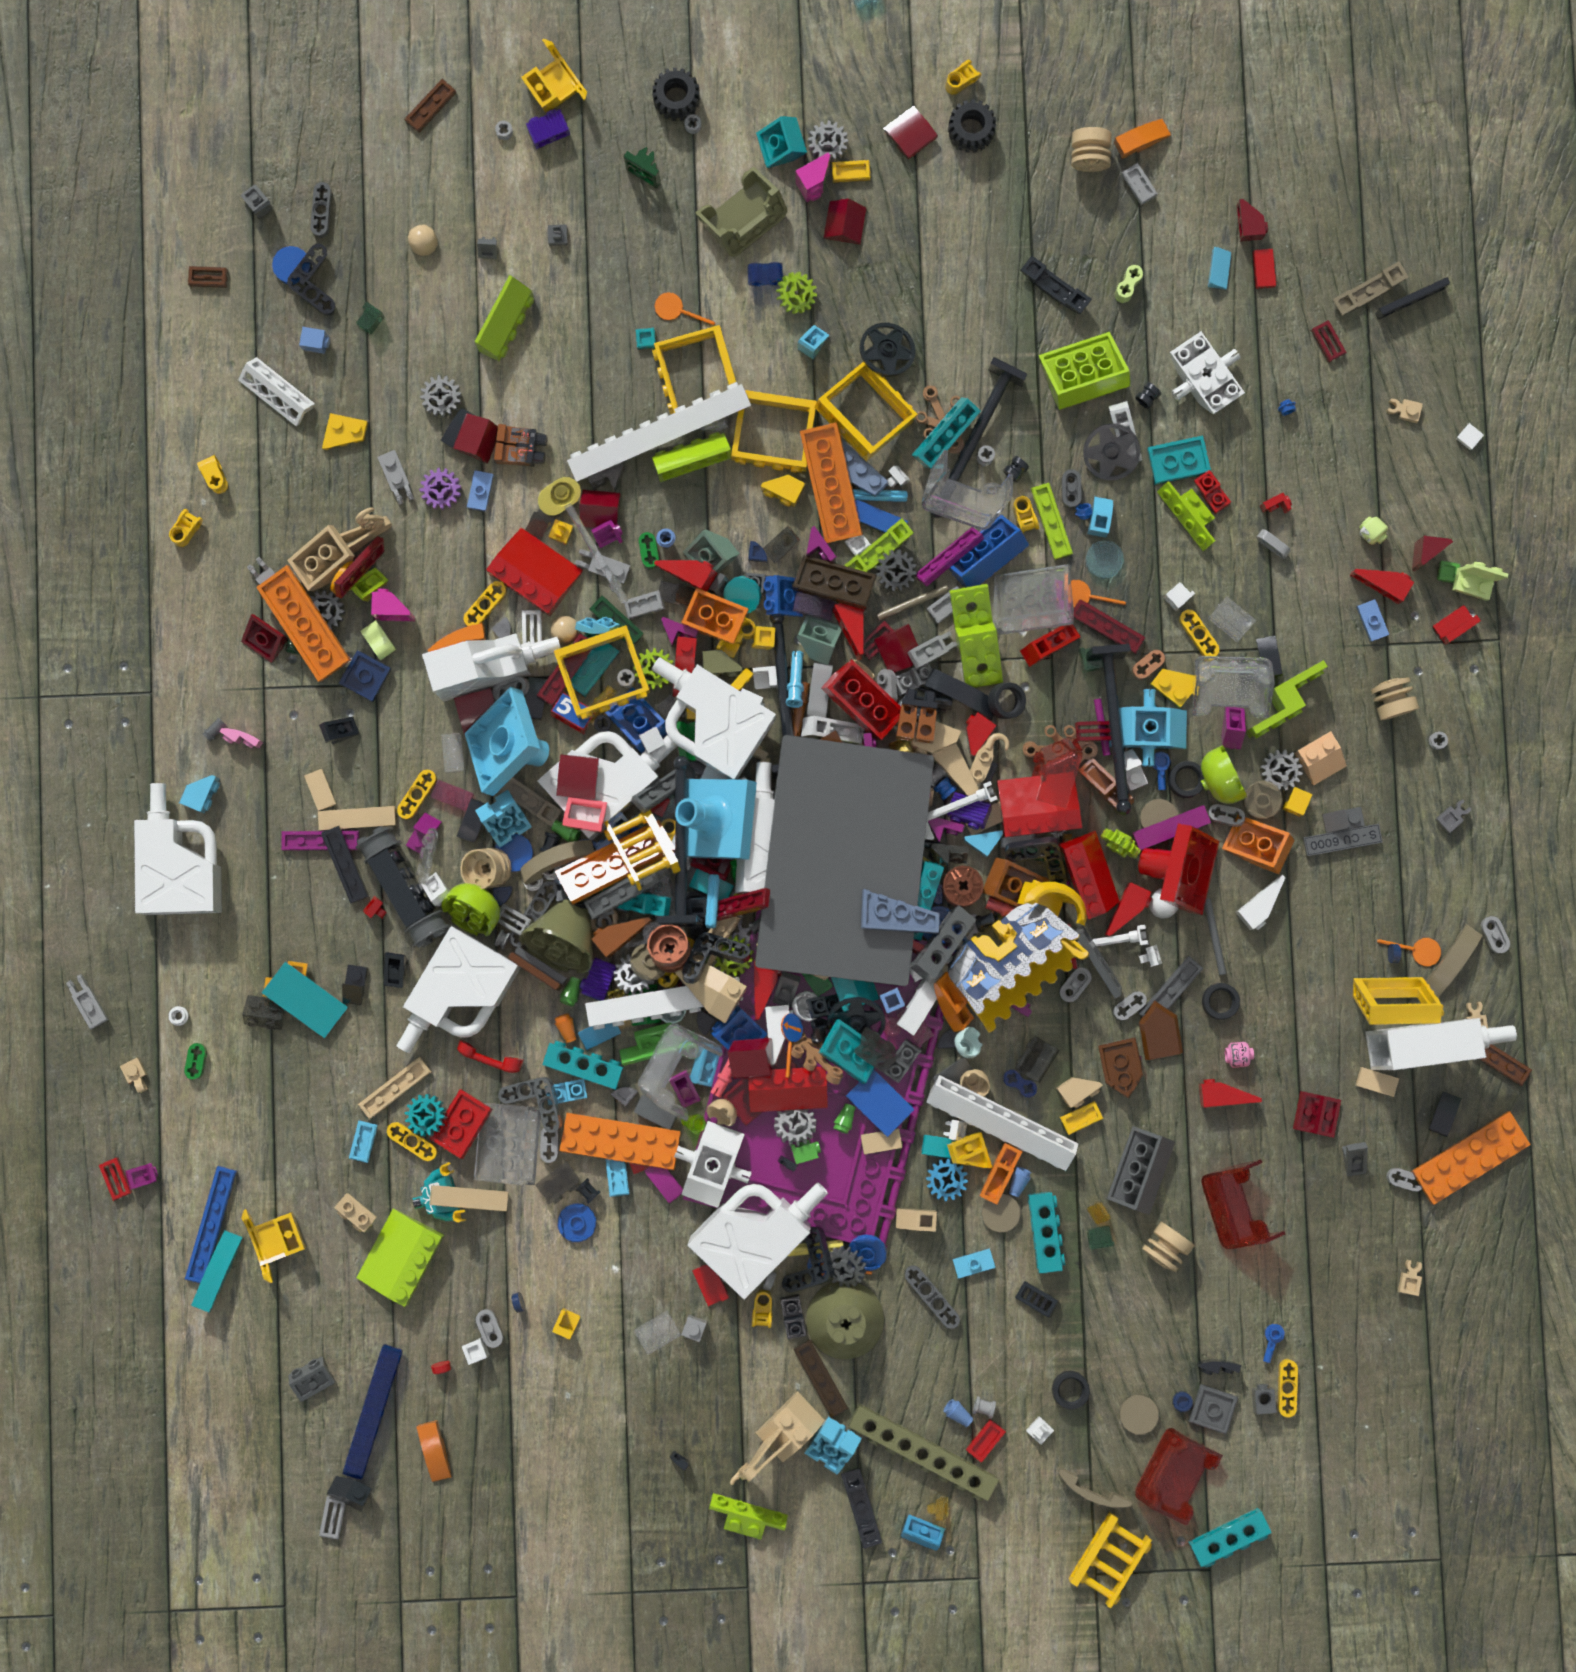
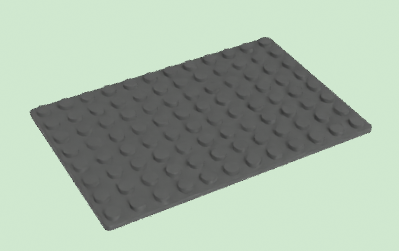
[755,735,934,986]

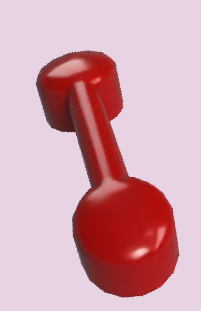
[457,1039,524,1073]

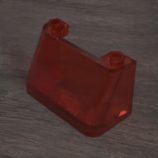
[1135,1428,1223,1526]

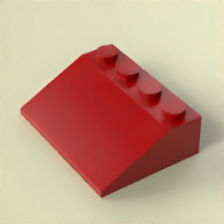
[486,528,583,617]
[997,772,1082,838]

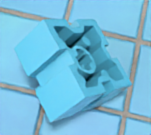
[475,790,532,848]
[805,1417,862,1475]

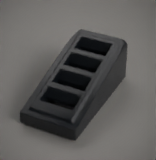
[1015,1281,1060,1318]

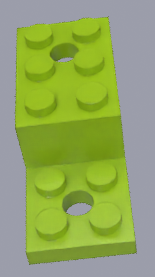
[949,584,1003,688]
[1246,660,1328,739]

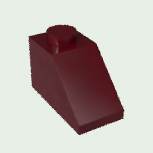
[1236,199,1268,242]

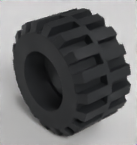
[652,68,700,121]
[948,99,996,153]

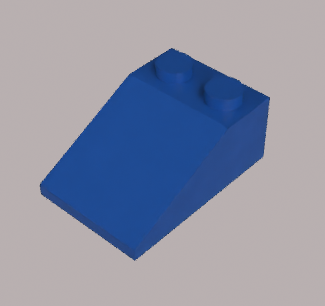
[604,687,667,754]

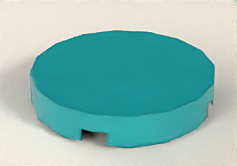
[724,576,762,614]

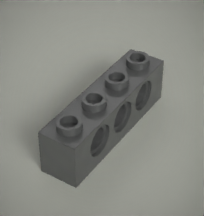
[910,905,976,982]

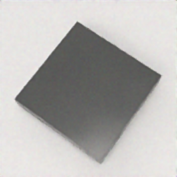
[1188,1384,1238,1434]

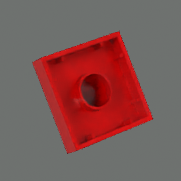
[1138,824,1220,915]

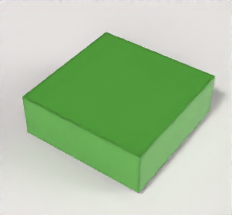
[1437,561,1460,583]

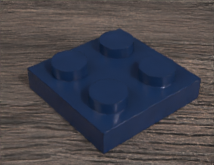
[339,650,391,702]

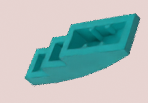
[599,885,671,916]
[191,1230,243,1313]

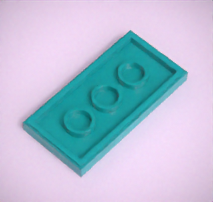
[261,961,348,1038]

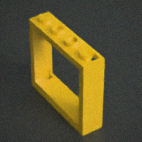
[652,325,736,415]
[814,362,918,462]
[731,390,817,473]
[554,625,650,719]
[1353,977,1444,1024]

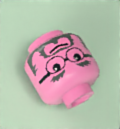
[1225,1042,1254,1068]

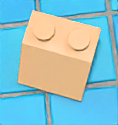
[1294,731,1347,786]

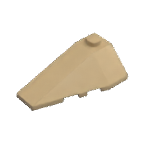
[675,957,747,1023]

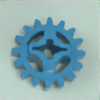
[926,1159,968,1201]

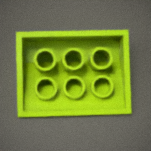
[1038,332,1130,410]
[356,1208,444,1307]

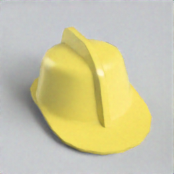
[538,477,581,515]

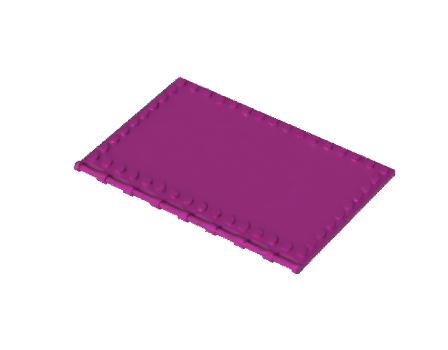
[683,910,954,1249]

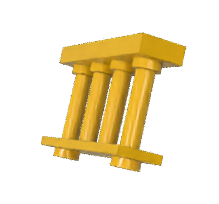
[604,810,681,891]
[1068,1511,1152,1608]

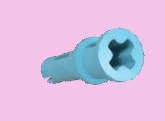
[786,651,804,708]

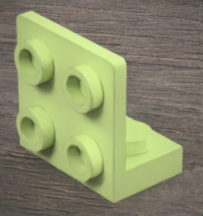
[1452,562,1509,601]

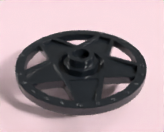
[859,322,916,376]
[1083,423,1141,480]
[827,997,886,1042]

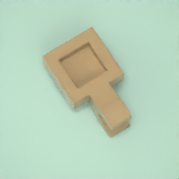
[120,1057,148,1093]

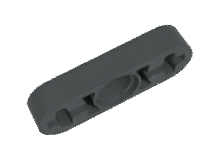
[310,182,332,238]

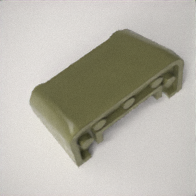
[695,166,788,257]

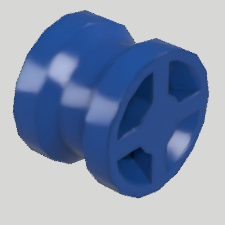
[934,777,958,800]

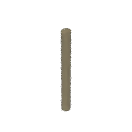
[876,585,949,621]

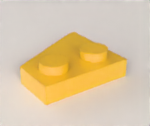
[322,413,368,450]
[1150,669,1203,708]
[947,1132,992,1168]

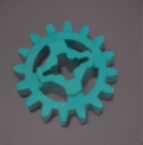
[404,1094,447,1137]

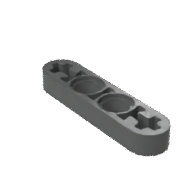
[509,881,557,947]
[904,1265,960,1329]

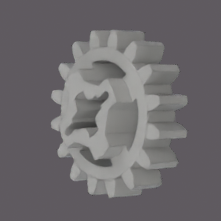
[808,120,848,162]
[420,375,462,418]
[1260,750,1303,791]
[613,954,654,995]
[774,1109,816,1146]

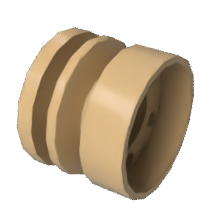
[1071,127,1112,172]
[1371,677,1420,721]
[460,848,511,889]
[1142,1222,1195,1272]

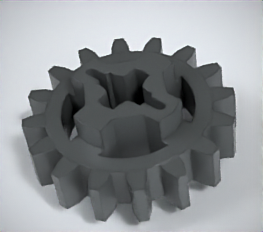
[875,549,917,591]
[309,590,345,631]
[824,1246,867,1287]

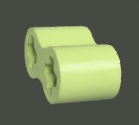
[1115,265,1143,303]
[360,621,396,660]

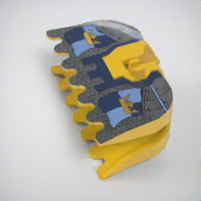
[948,903,1089,1033]

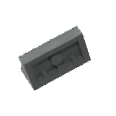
[288,1356,335,1402]

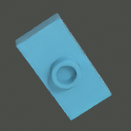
[349,1120,378,1163]
[605,1159,630,1197]
[952,1248,995,1279]

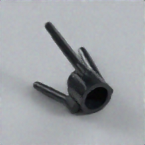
[916,687,953,714]

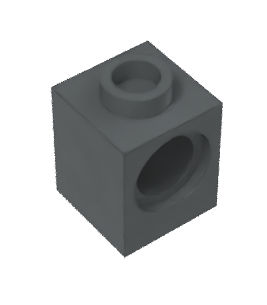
[1252,1384,1276,1414]

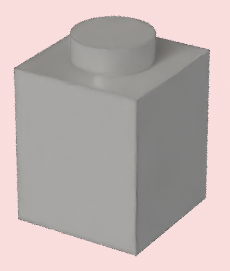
[681,1314,707,1342]

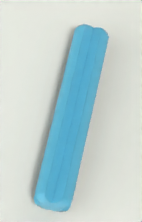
[853,489,908,502]
[705,874,720,928]

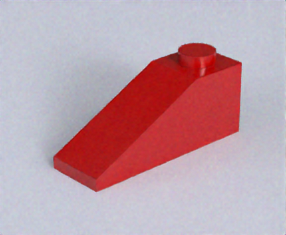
[654,560,718,592]
[1350,569,1414,605]
[833,603,864,661]
[1020,621,1080,667]
[672,637,697,697]
[1104,882,1152,937]
[754,961,781,1020]
[1199,1079,1262,1107]

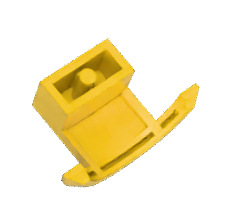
[521,39,587,113]
[1017,880,1087,926]
[241,1209,306,1283]

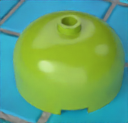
[1201,745,1247,804]
[441,883,500,936]

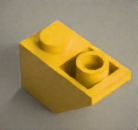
[761,475,805,507]

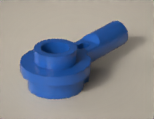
[1153,752,1170,790]
[1263,1324,1284,1363]

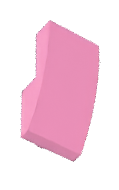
[219,728,263,748]

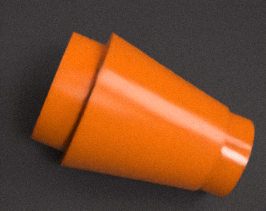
[555,1013,577,1043]

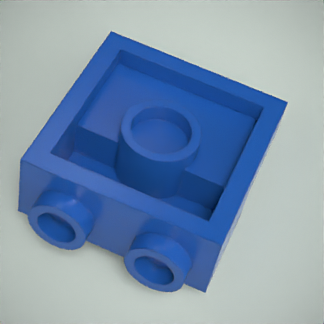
[763,575,803,617]
[711,1005,767,1050]

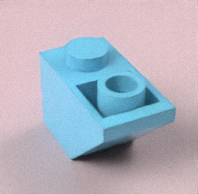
[1087,497,1113,538]
[179,775,220,814]

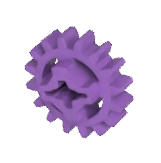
[419,468,462,510]

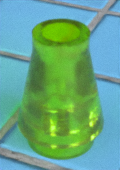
[681,1114,706,1133]

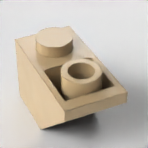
[1056,1077,1103,1109]
[896,1208,937,1231]

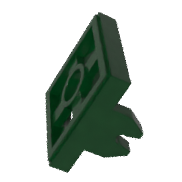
[624,147,661,188]

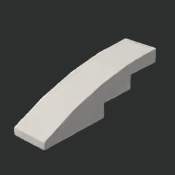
[897,960,948,1035]

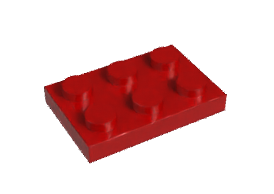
[430,1089,493,1159]

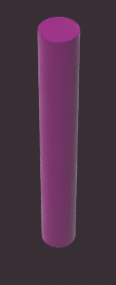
[1094,699,1111,756]

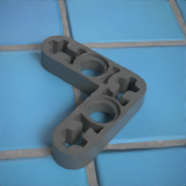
[498,1077,562,1133]

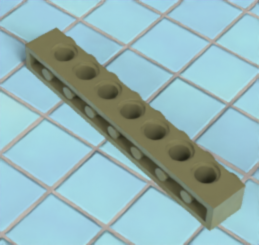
[848,1403,999,1501]

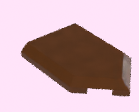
[1139,1000,1183,1060]
[1098,1037,1144,1098]

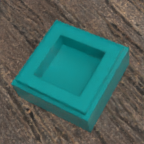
[635,328,656,350]

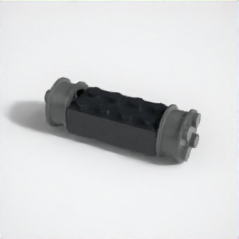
[355,826,450,948]

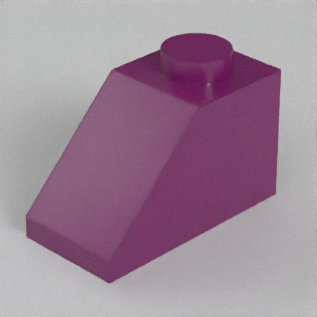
[1221,706,1246,750]

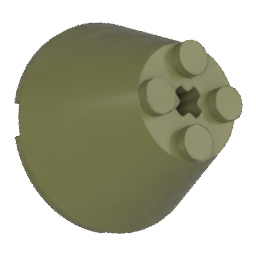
[519,900,593,973]
[806,1281,884,1359]

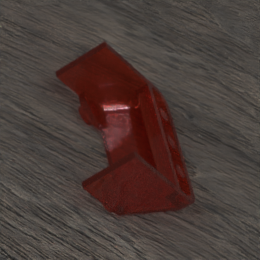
[1031,737,1083,808]
[1201,1159,1286,1250]

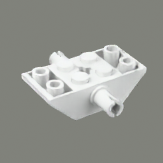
[1170,331,1245,414]
[674,1121,751,1208]

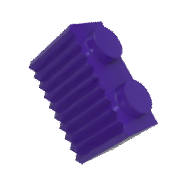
[526,109,570,149]
[947,792,992,830]
[579,958,617,1001]

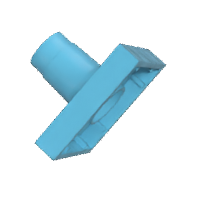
[464,687,549,796]
[675,779,757,860]

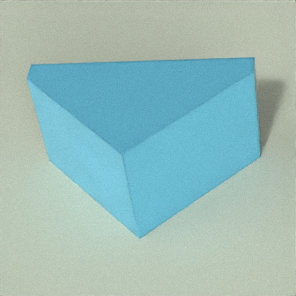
[798,325,829,359]
[963,830,1003,857]

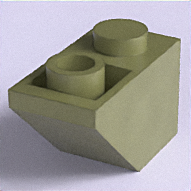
[702,650,742,678]

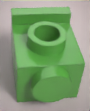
[791,1140,821,1164]

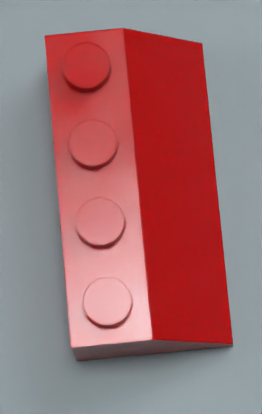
[821,659,901,740]
[1060,831,1120,920]
[748,1067,828,1113]

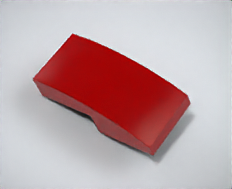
[1194,470,1231,514]

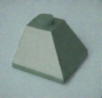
[683,529,739,573]
[797,614,842,665]

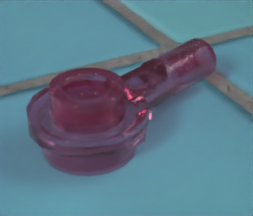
[869,1007,902,1036]

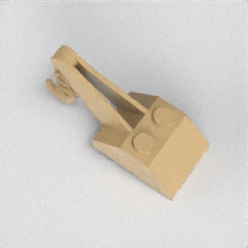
[287,508,392,591]
[908,721,1009,796]
[730,1392,825,1485]

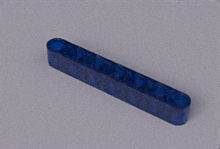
[342,1344,403,1480]

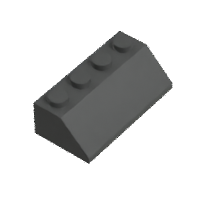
[1107,1126,1175,1215]

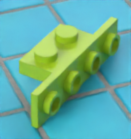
[1157,481,1215,551]
[709,1493,788,1540]

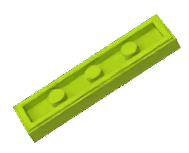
[1030,483,1073,561]

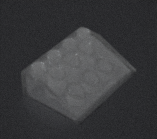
[993,564,1074,635]
[474,1103,541,1185]

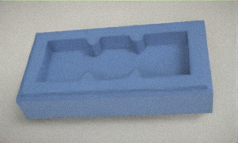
[467,470,494,512]
[1356,600,1389,642]

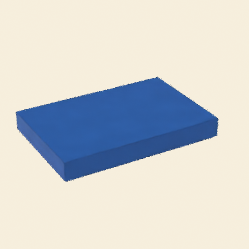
[846,1069,915,1137]

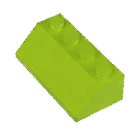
[475,275,534,361]
[652,432,731,482]

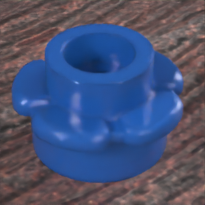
[1278,399,1296,416]
[1075,503,1092,519]

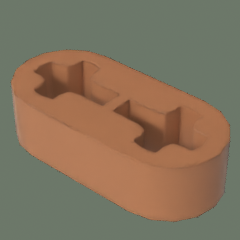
[1132,650,1165,680]

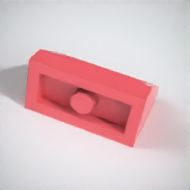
[562,797,607,833]

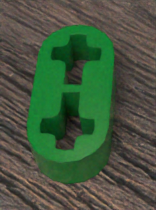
[639,532,659,569]
[184,1043,207,1079]

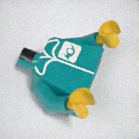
[412,1162,466,1222]

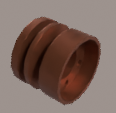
[941,866,984,908]
[647,924,691,973]

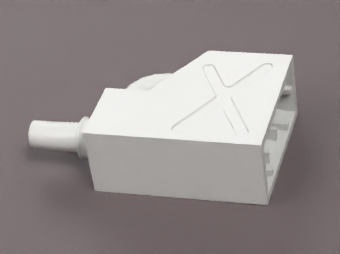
[422,634,561,702]
[652,657,776,780]
[538,731,678,840]
[735,762,775,894]
[134,783,222,915]
[396,926,521,1054]
[1365,1018,1517,1070]
[688,1182,828,1299]

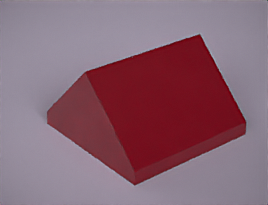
[823,198,867,245]
[453,413,498,464]
[579,490,621,529]
[1412,535,1453,572]
[241,614,289,663]
[874,624,918,672]
[690,858,735,881]
[727,1038,772,1079]

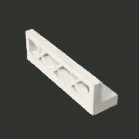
[238,357,315,426]

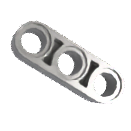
[807,662,833,718]

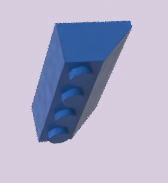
[949,514,1029,588]

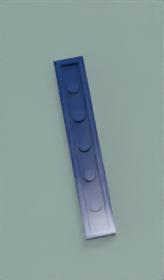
[185,1166,237,1283]

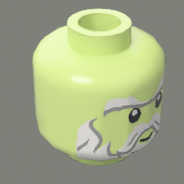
[1359,517,1388,545]

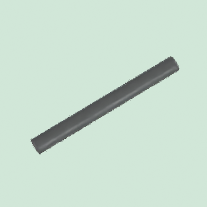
[1205,898,1227,975]

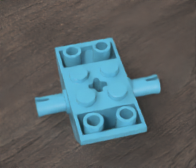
[1109,689,1187,767]

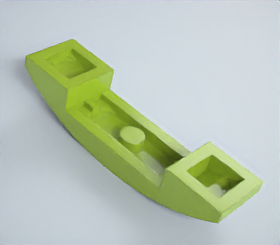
[844,518,914,572]

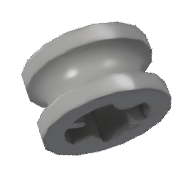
[684,114,701,134]
[495,121,513,140]
[1429,732,1448,750]
[495,930,510,949]

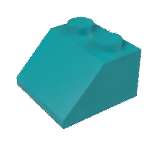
[756,116,807,168]
[831,977,879,1011]

